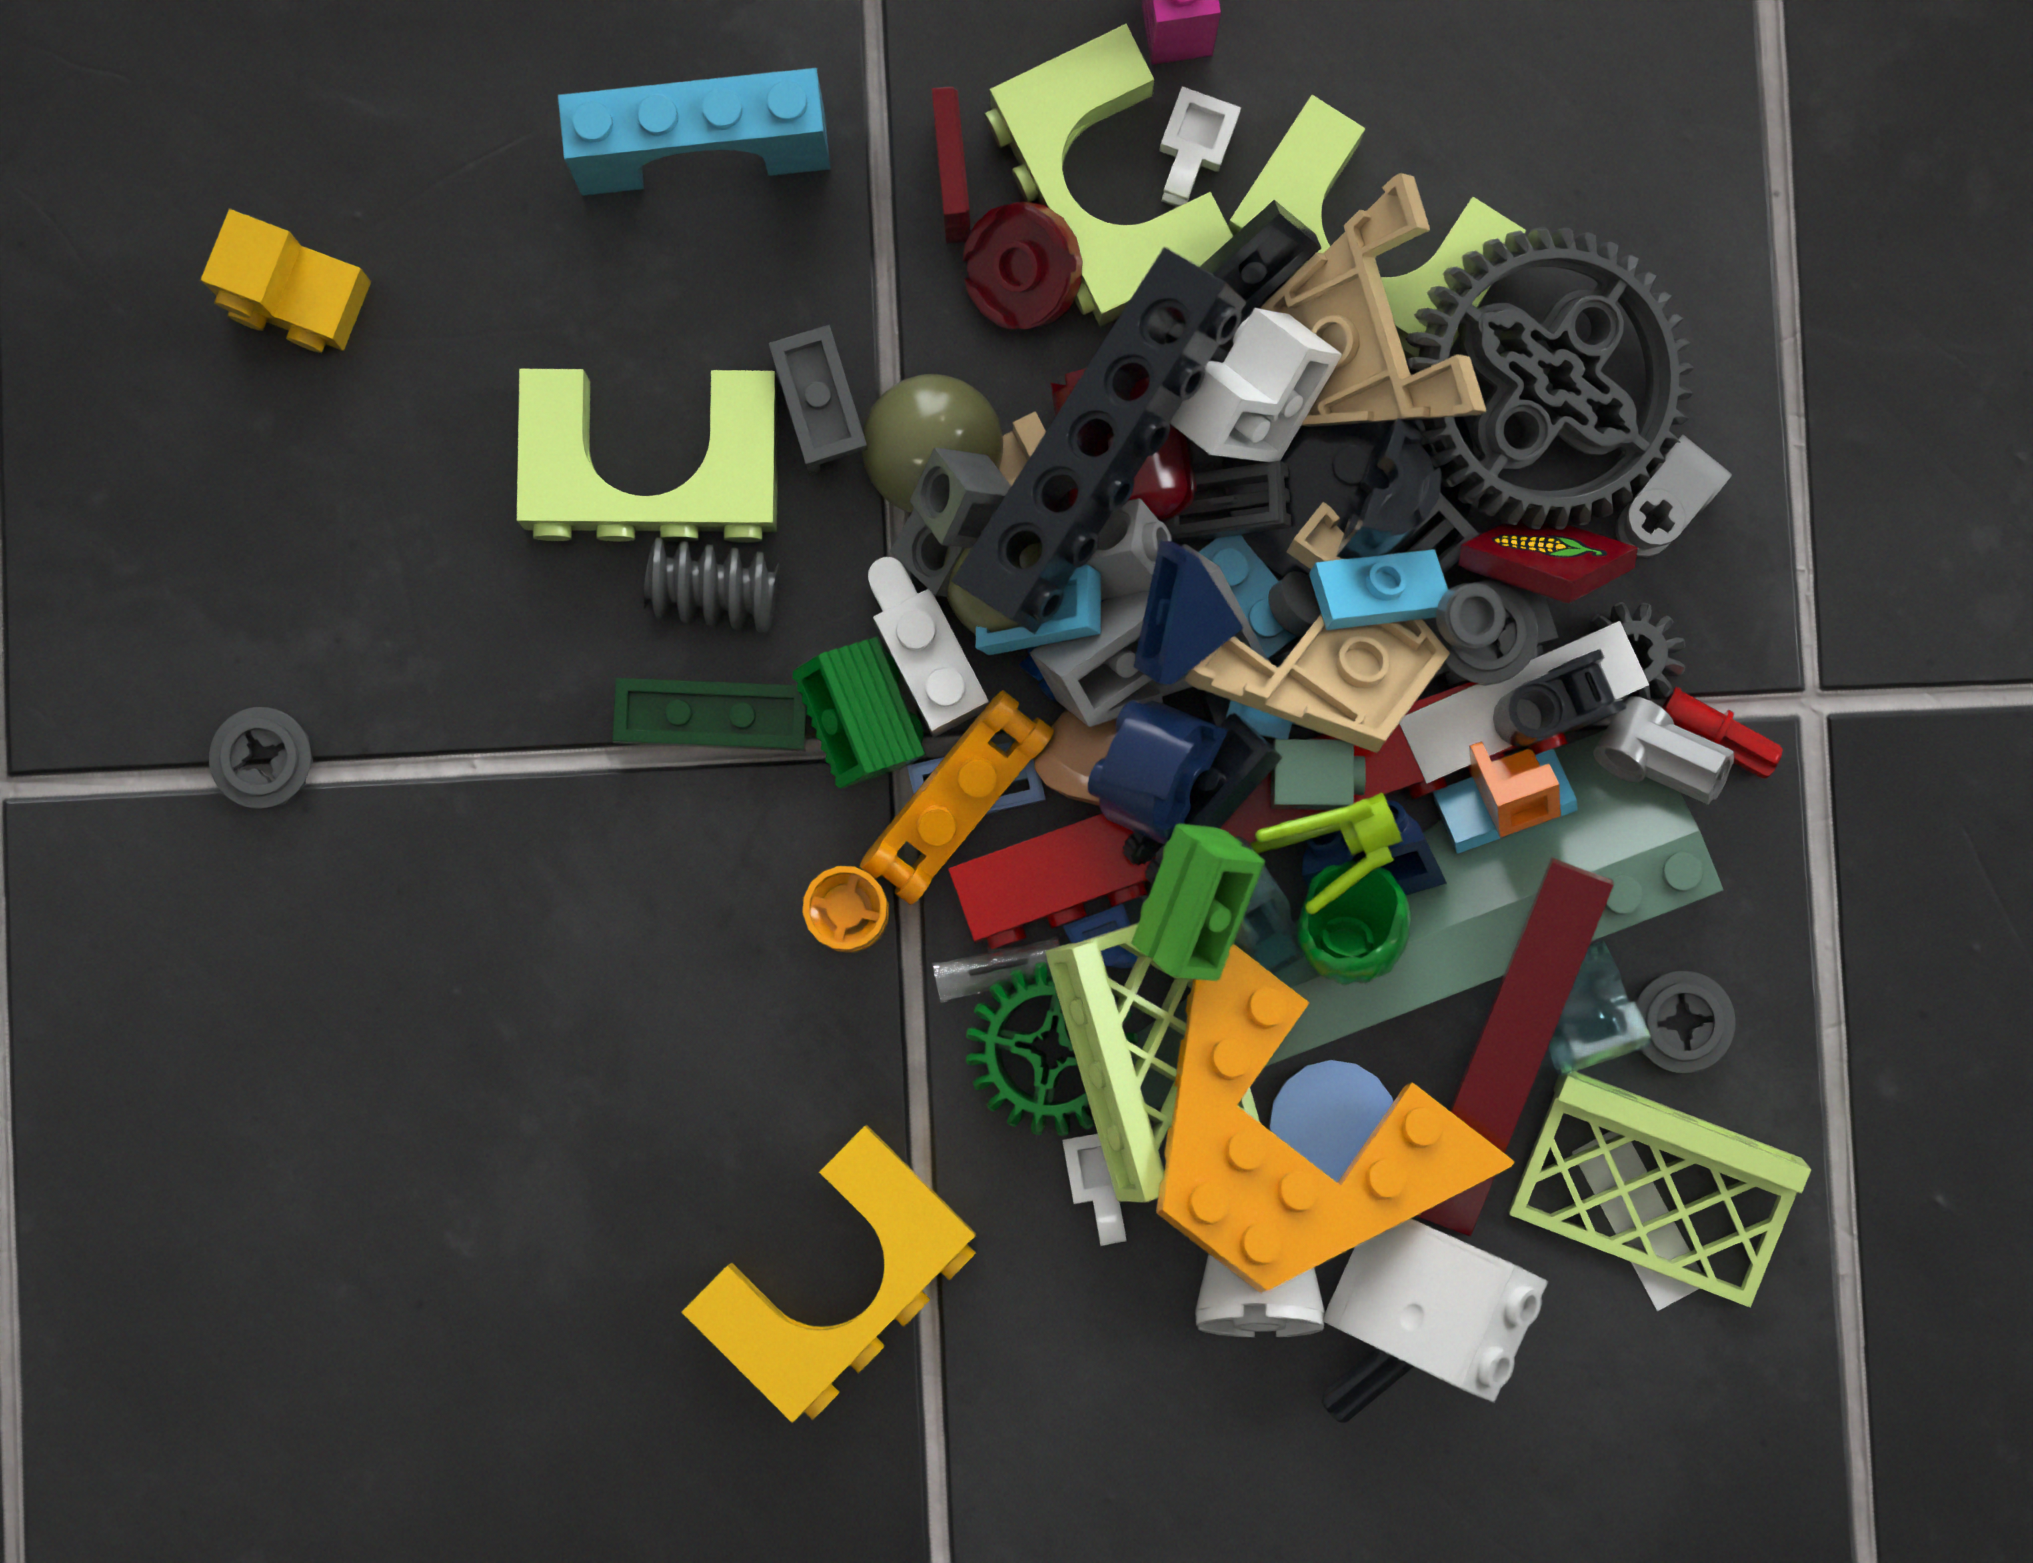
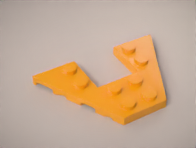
[1156,944,1515,1293]

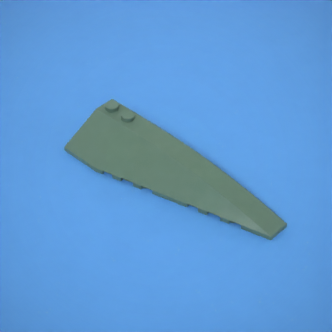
[1133,730,1723,1109]

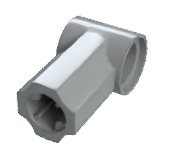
[1593,696,1734,805]

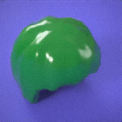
[1297,860,1412,986]

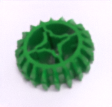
[966,962,1139,1136]

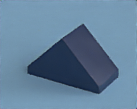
[1133,540,1244,685]

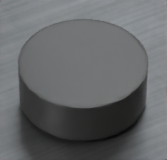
[1268,571,1321,637]
[1436,583,1505,649]

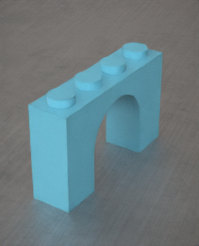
[558,68,831,195]

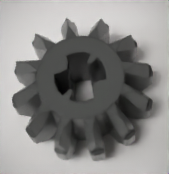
[1579,602,1686,701]

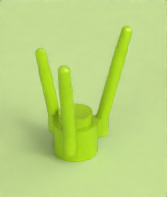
[1248,792,1403,914]

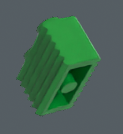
[792,636,926,789]

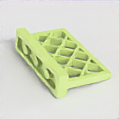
[1045,922,1260,1202]
[1508,1066,1811,1308]

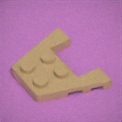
[1261,173,1486,427]
[1185,502,1450,753]

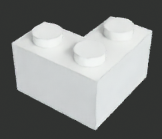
[1170,308,1343,462]

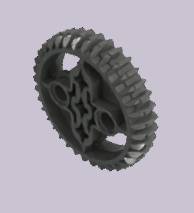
[1406,227,1694,529]

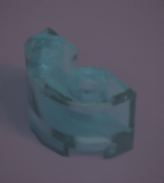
[1549,940,1651,1076]

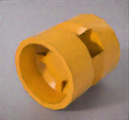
[803,866,889,953]

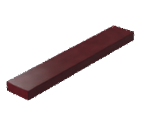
[1416,857,1614,1237]

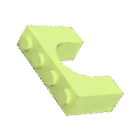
[984,24,1233,327]
[1228,95,1526,358]
[517,369,779,542]

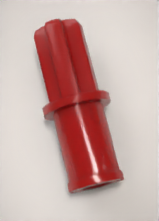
[1662,686,1783,779]

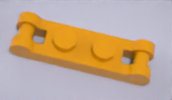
[859,690,1054,905]

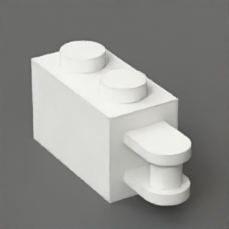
[868,557,989,738]

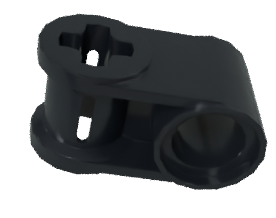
[1493,649,1627,747]

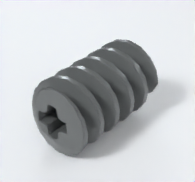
[644,537,780,634]

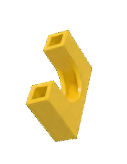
[682,1125,976,1423]

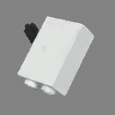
[1322,1218,1548,1423]

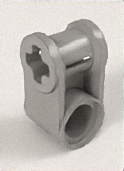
[1615,434,1732,558]

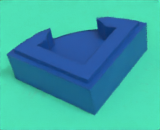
[1063,904,1138,969]

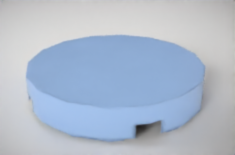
[1268,1060,1393,1182]

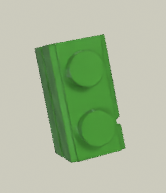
[1131,823,1265,981]

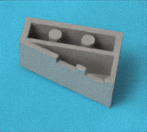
[1030,544,1269,727]

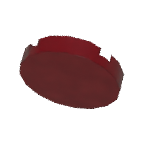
[963,202,1083,330]

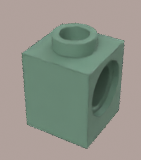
[1270,739,1366,810]

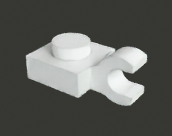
[1159,87,1241,207]
[1062,1134,1127,1246]

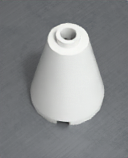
[1195,1254,1325,1338]

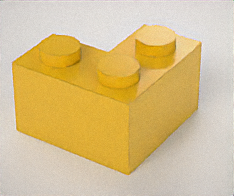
[201,209,371,353]

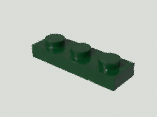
[612,678,807,751]

